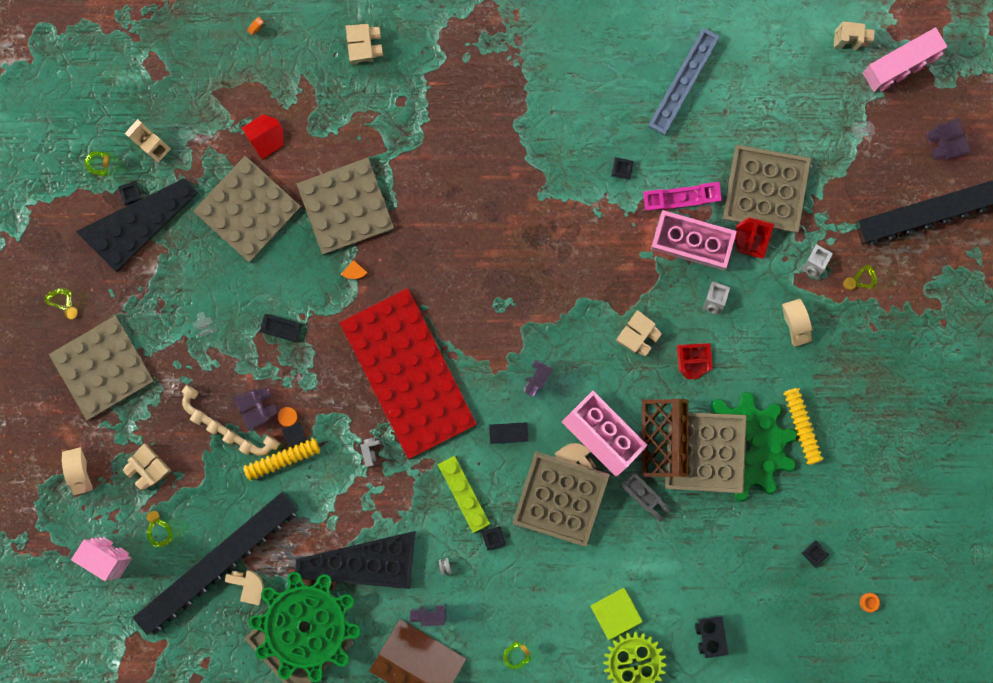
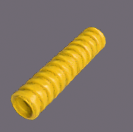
[783,387,823,465]
[244,438,320,481]

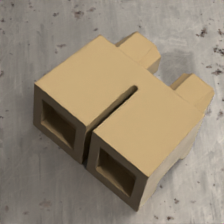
[834,21,875,50]
[346,24,383,65]
[615,310,662,356]
[123,444,171,491]

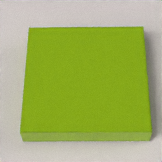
[590,587,642,640]

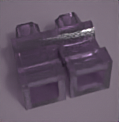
[926,118,970,161]
[523,360,552,397]
[234,387,279,431]
[410,604,447,626]

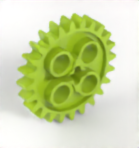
[603,632,666,683]

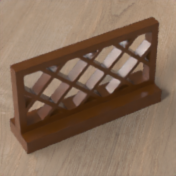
[642,399,689,477]

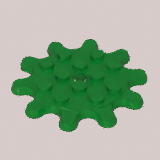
[711,392,798,502]
[249,572,361,682]

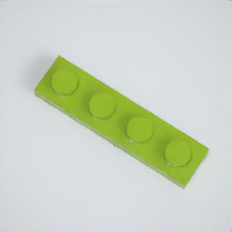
[437,456,490,533]

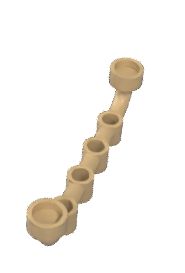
[182,385,280,456]

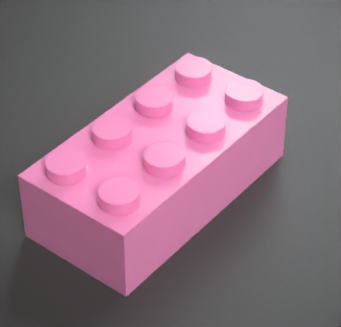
[863,27,947,92]
[650,210,737,271]
[562,391,647,477]
[71,537,132,581]

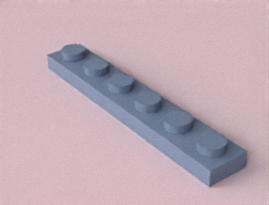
[648,28,720,135]

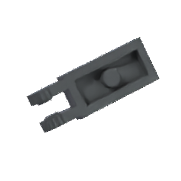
[620,472,671,522]

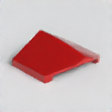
[242,114,284,160]
[735,217,774,259]
[677,343,713,380]

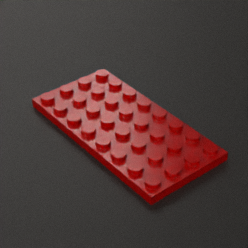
[339,288,477,459]

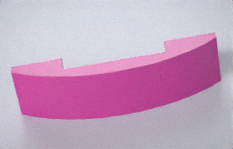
[643,182,722,211]

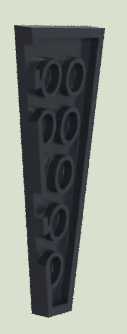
[76,178,199,272]
[295,531,416,589]

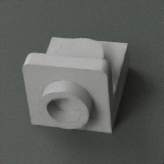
[802,244,833,279]
[703,281,730,315]
[360,438,380,468]

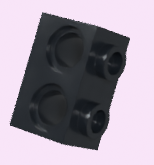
[695,615,729,658]

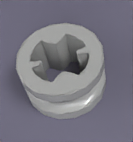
[439,558,451,576]

